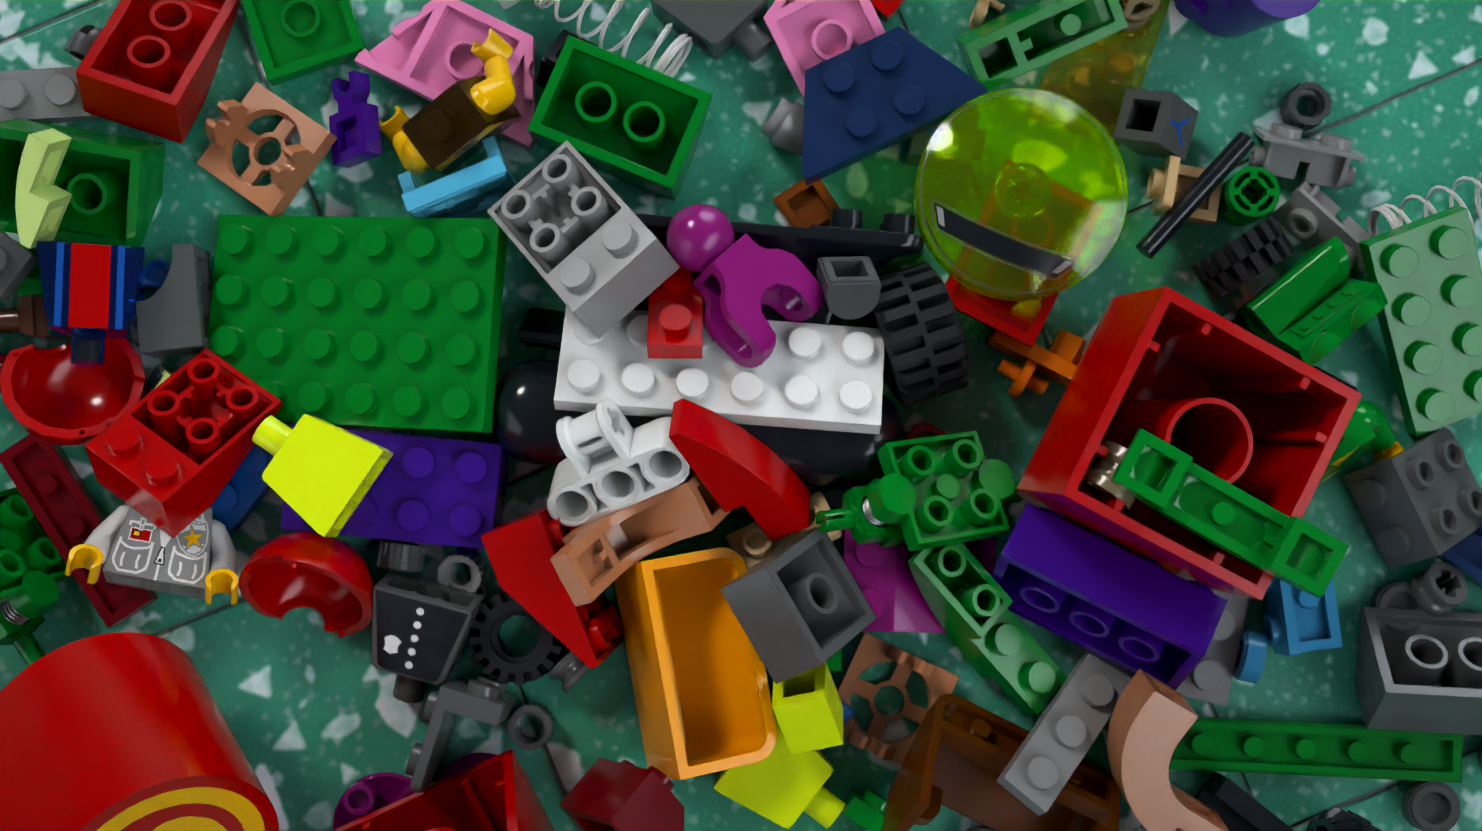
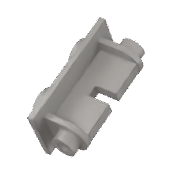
[1249,122,1366,190]
[1272,181,1374,279]

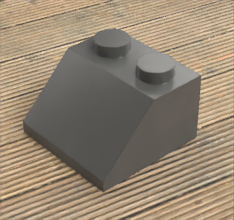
[720,528,876,684]

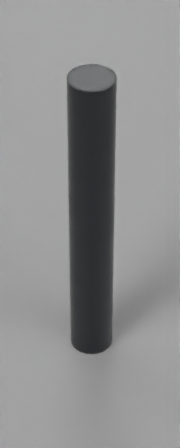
[1136,132,1255,259]

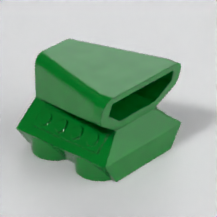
[1236,236,1388,366]

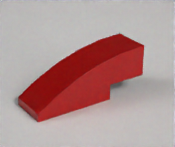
[669,399,810,541]

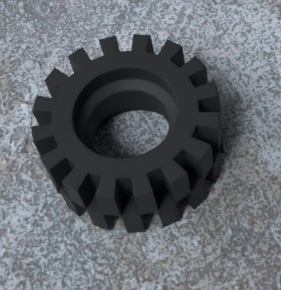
[1191,216,1296,301]
[469,591,564,685]

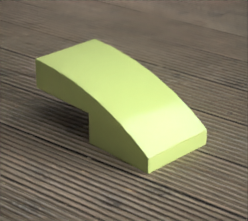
[15,128,72,249]

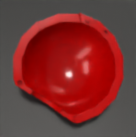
[0,328,145,446]
[238,531,374,639]

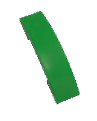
[1111,428,1349,598]

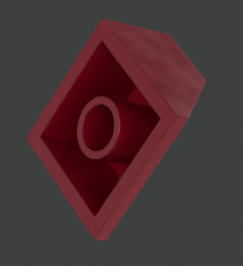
[559,757,684,831]

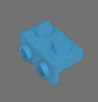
[1263,577,1343,656]

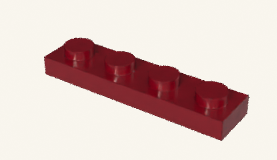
[0,434,159,628]

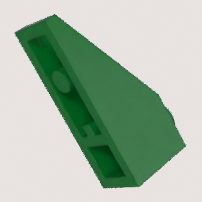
[954,0,1128,91]

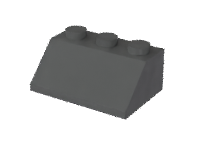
[1355,607,1482,735]

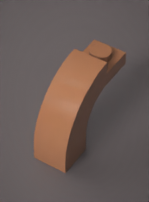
[550,467,732,607]
[1107,668,1229,831]

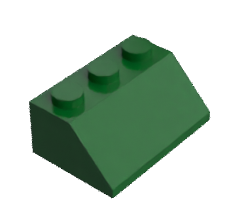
[527,35,713,201]
[0,118,165,254]

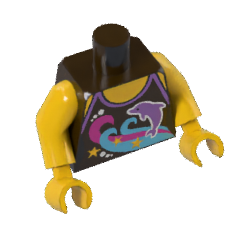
[379,28,522,175]

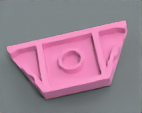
[354,0,536,151]
[762,0,886,100]

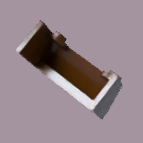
[882,694,1120,831]

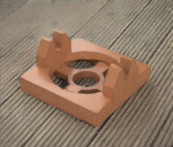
[196,82,337,217]
[837,632,959,765]

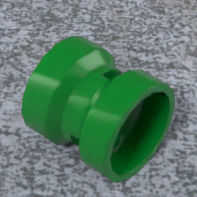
[1218,166,1280,227]

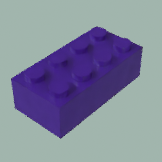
[280,424,509,549]
[991,502,1228,690]

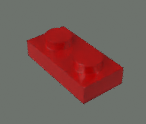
[647,263,703,359]

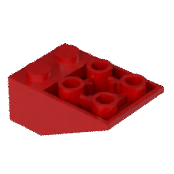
[85,348,282,538]
[480,506,623,669]

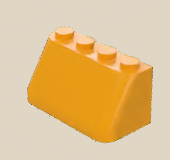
[614,547,777,780]

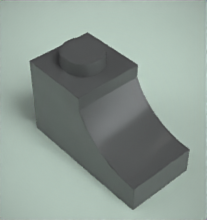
[131,243,212,358]

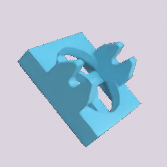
[397,136,517,218]

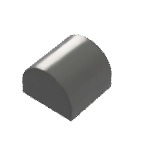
[816,256,881,320]

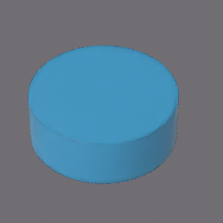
[1233,628,1267,684]

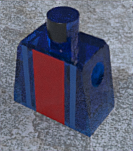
[37,241,145,366]

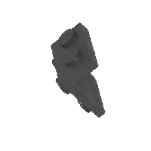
[1343,428,1482,569]
[406,674,518,793]

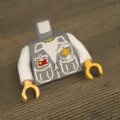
[65,504,239,605]

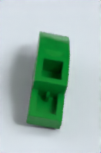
[908,543,1067,715]

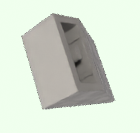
[487,140,680,339]

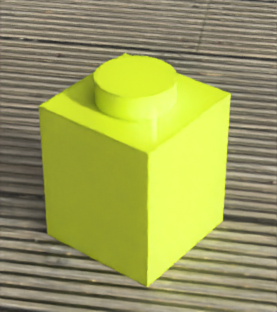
[772,661,843,755]

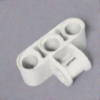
[547,399,690,527]

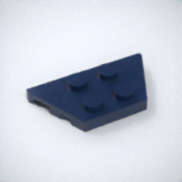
[802,26,989,186]

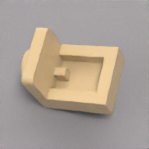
[1146,155,1223,226]

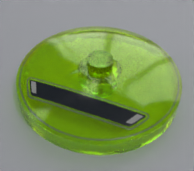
[913,88,1128,301]

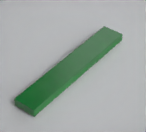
[1169,716,1463,783]

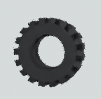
[865,263,969,407]

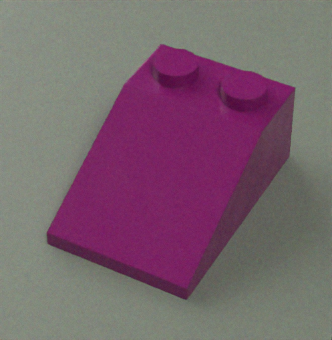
[840,529,996,633]

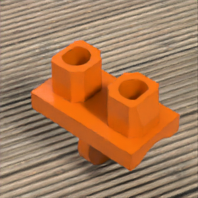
[986,329,1086,399]

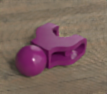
[667,203,824,368]

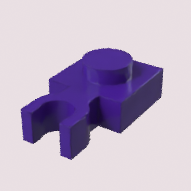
[329,70,382,168]

